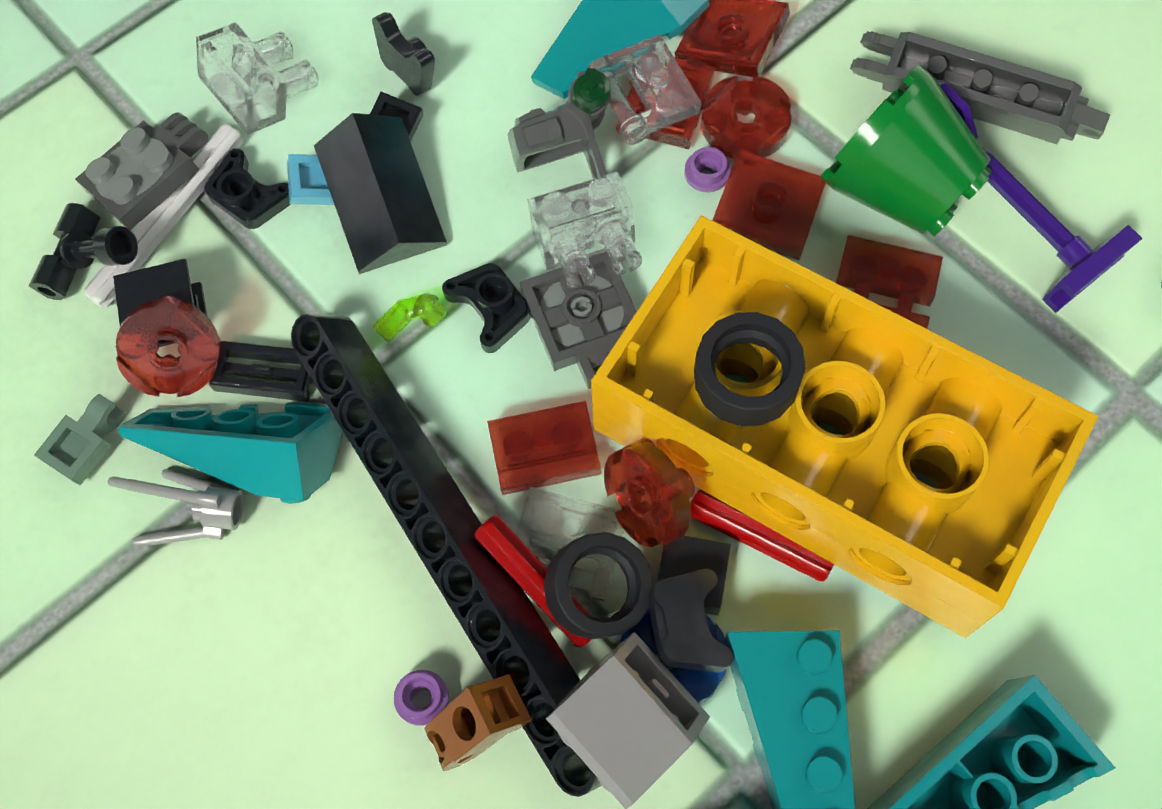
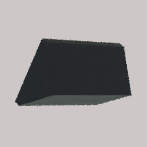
[314,113,447,274]

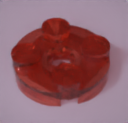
[700,76,792,166]
[116,296,221,397]
[604,438,695,548]

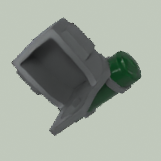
[507,68,611,193]

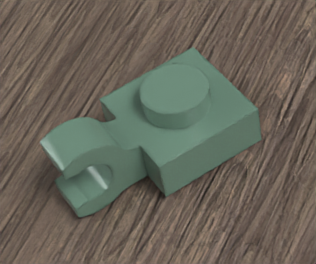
[34,394,127,486]

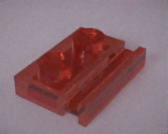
[487,401,602,495]

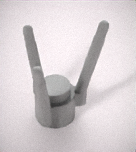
[108,469,244,547]

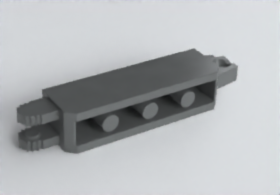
[850,31,1111,144]

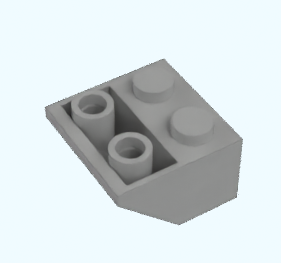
[546,632,710,809]

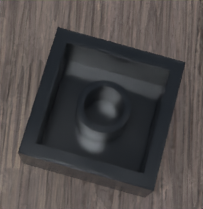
[657,532,731,616]

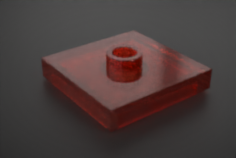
[675,0,790,79]
[712,149,826,261]

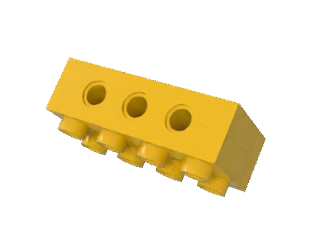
[591,215,1099,638]

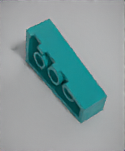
[725,630,855,809]
[867,675,1116,809]

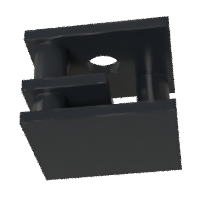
[113,259,211,352]

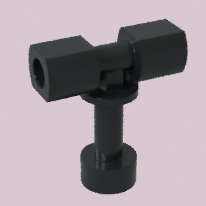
[29,203,138,300]

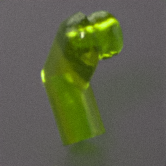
[373,293,446,342]

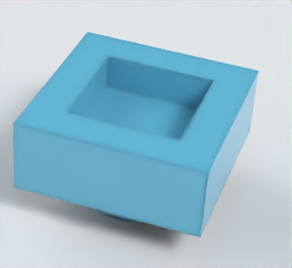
[287,154,334,205]

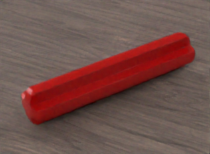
[688,489,834,582]
[474,515,591,648]

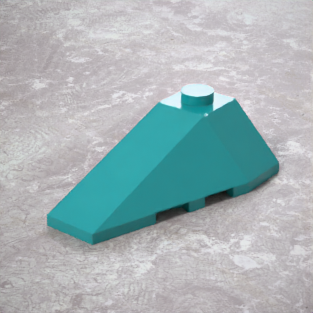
[531,0,710,99]
[118,402,343,504]

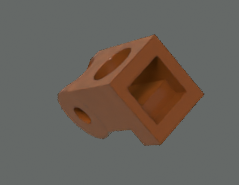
[424,674,531,771]

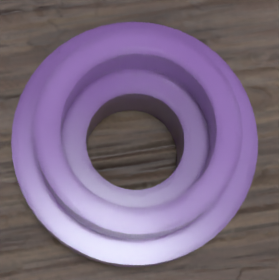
[684,147,731,192]
[394,670,449,726]

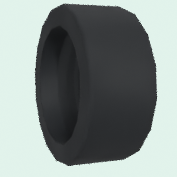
[694,312,806,426]
[543,532,654,640]

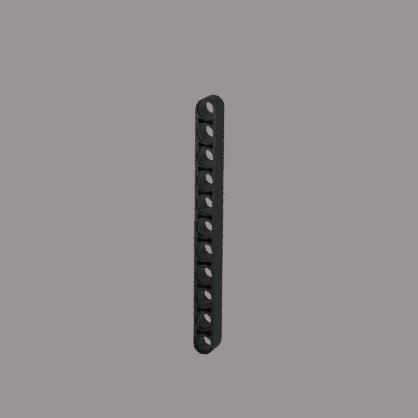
[291,314,602,797]

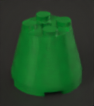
[819,64,992,236]

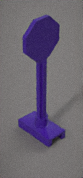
[937,81,1143,313]

